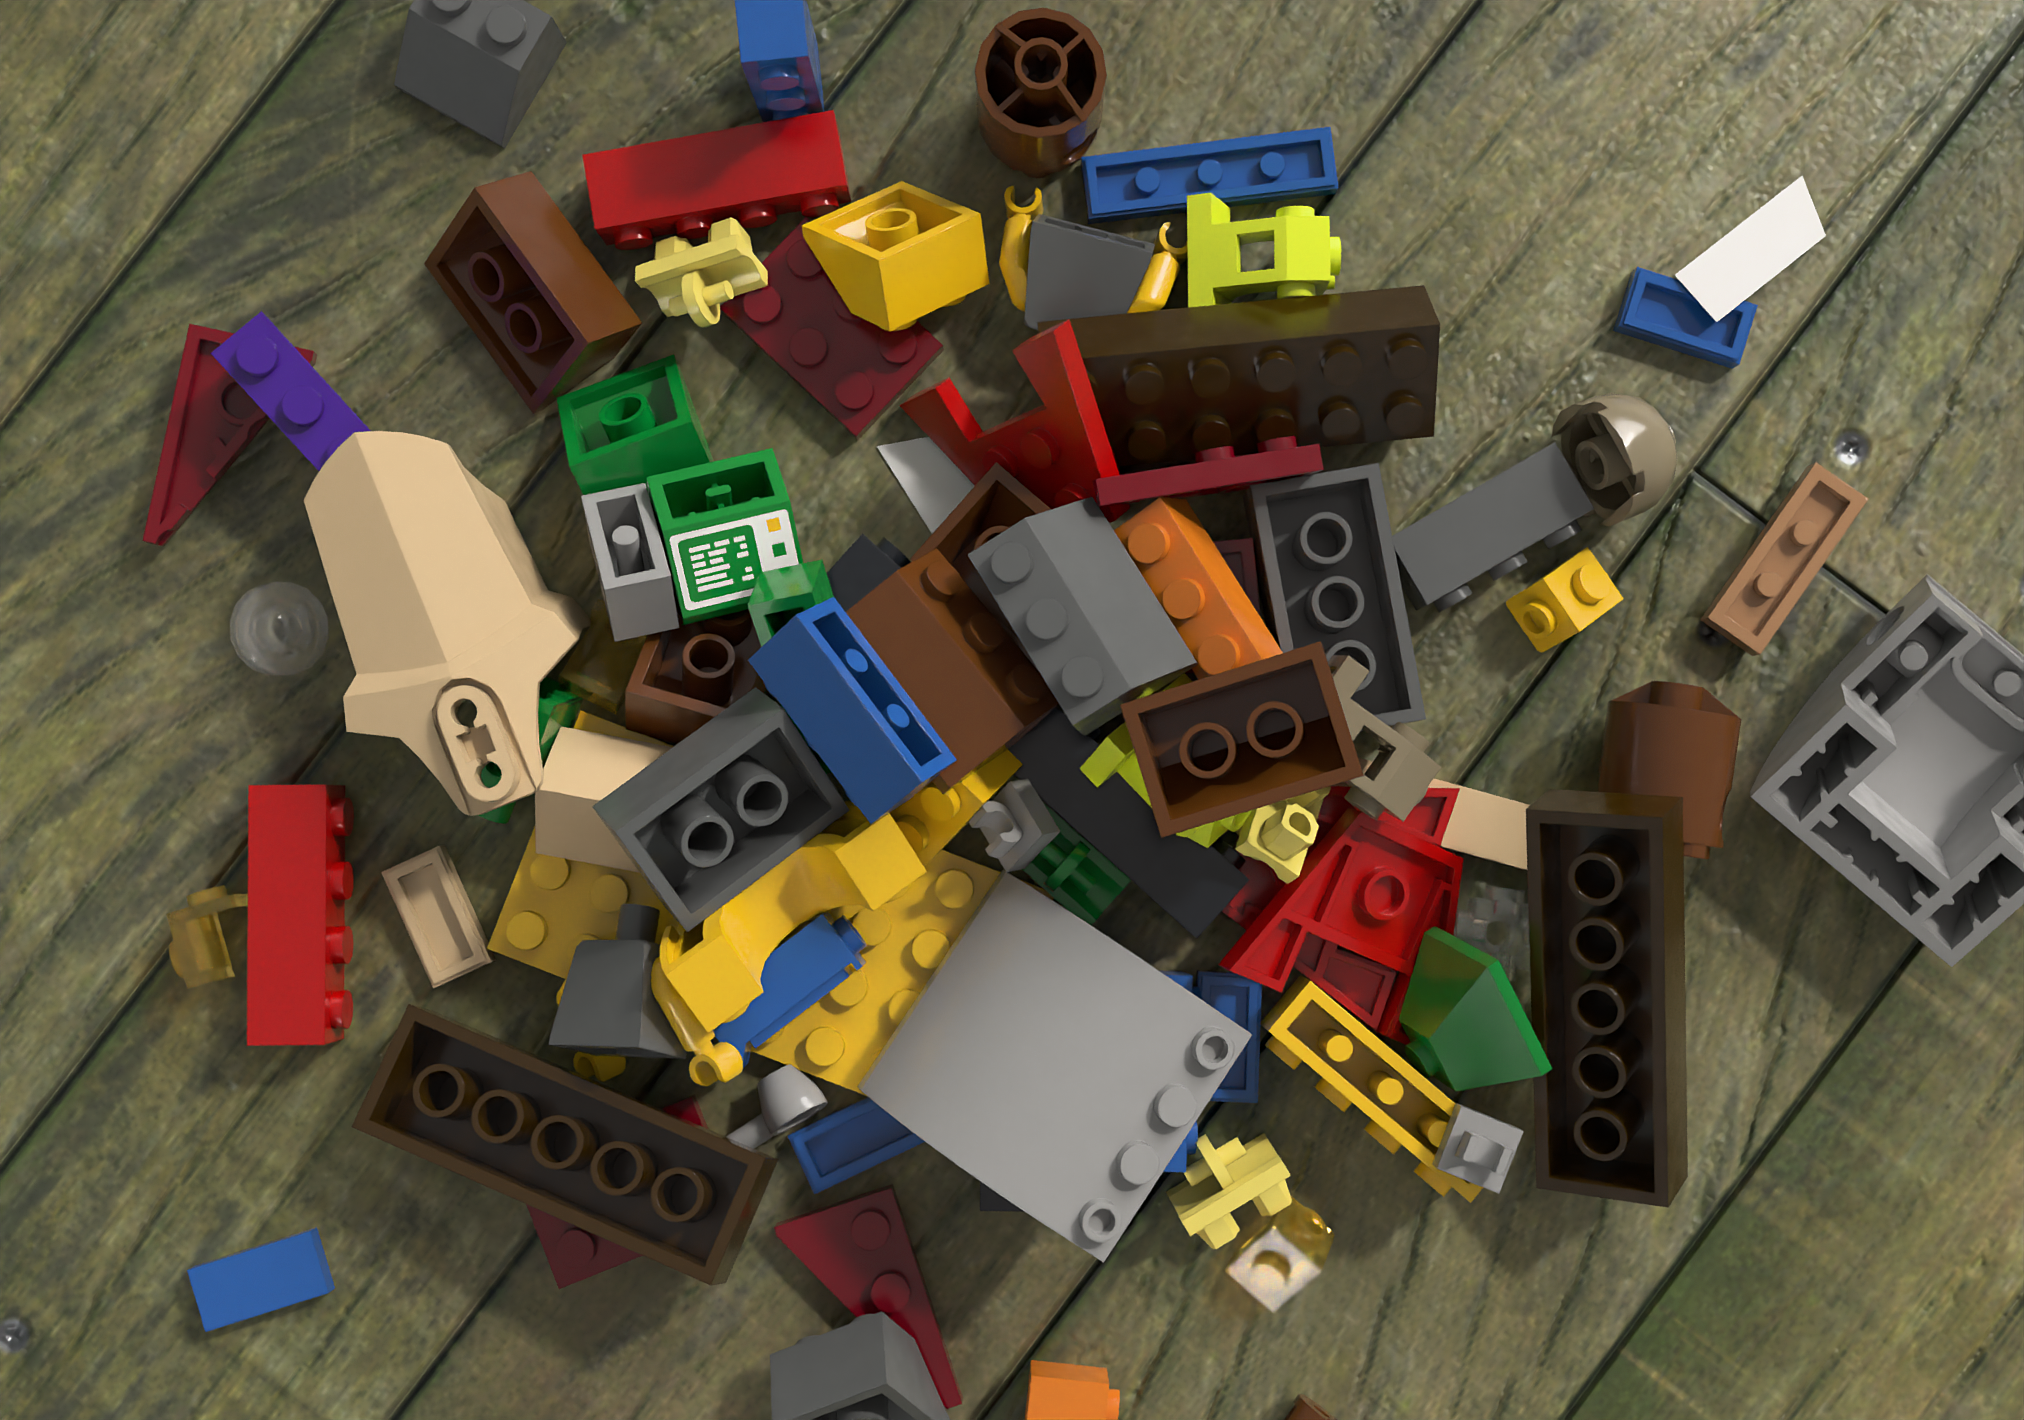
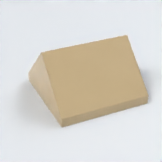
[535,726,673,873]

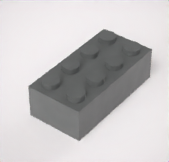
[1243,463,1426,732]

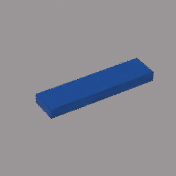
[1081,127,1339,224]

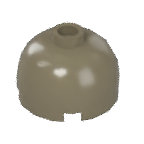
[1552,393,1677,526]

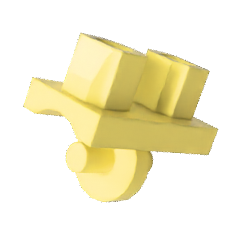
[635,218,768,327]
[1235,786,1331,884]
[1166,1133,1292,1249]

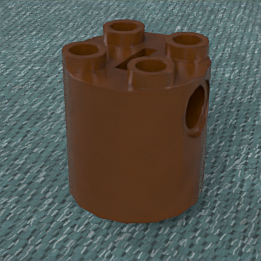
[975,8,1107,179]
[1598,681,1741,859]

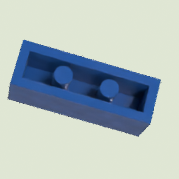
[735,0,825,122]
[748,597,957,824]

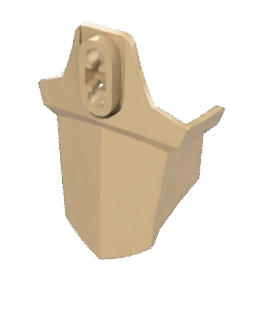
[304,431,592,816]

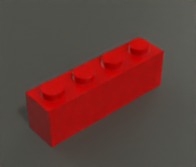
[582,110,852,250]
[247,784,354,1046]

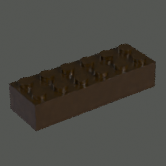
[1037,285,1440,467]
[1526,789,1688,1208]
[352,1004,779,1285]

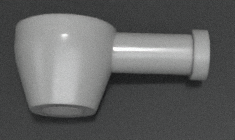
[726,1064,828,1149]

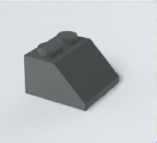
[394,0,567,149]
[770,1312,950,1420]

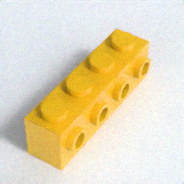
[1261,975,1483,1203]

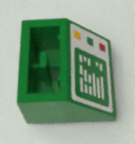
[646,448,803,625]

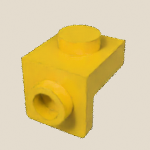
[1506,546,1624,653]

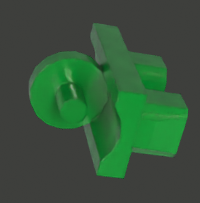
[1022,803,1131,926]

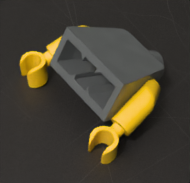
[999,186,1188,330]
[549,904,743,1086]

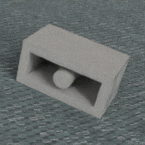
[581,483,679,642]

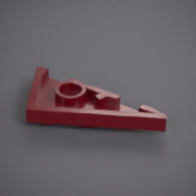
[142,323,317,546]
[1092,436,1324,507]
[774,1184,963,1409]

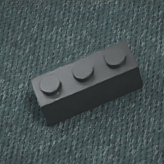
[1392,442,1594,612]

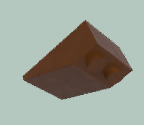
[625,591,772,744]

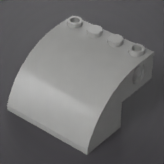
[1750,574,2024,967]
[858,870,1252,1263]

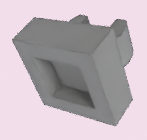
[969,779,1060,872]
[1432,1103,1524,1194]

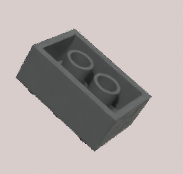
[592,687,850,932]

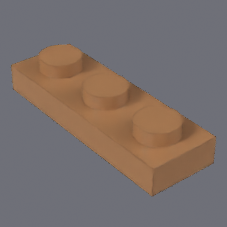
[1700,463,1868,656]

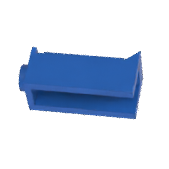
[713,911,867,1068]

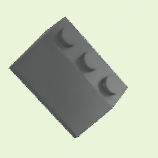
[968,497,1198,736]

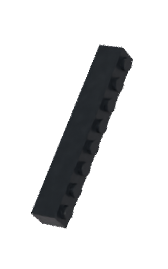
[827,533,1249,938]

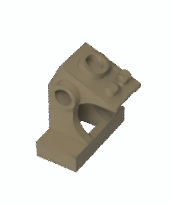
[1328,655,1441,822]

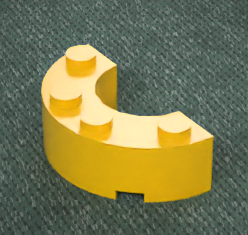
[660,801,927,1033]

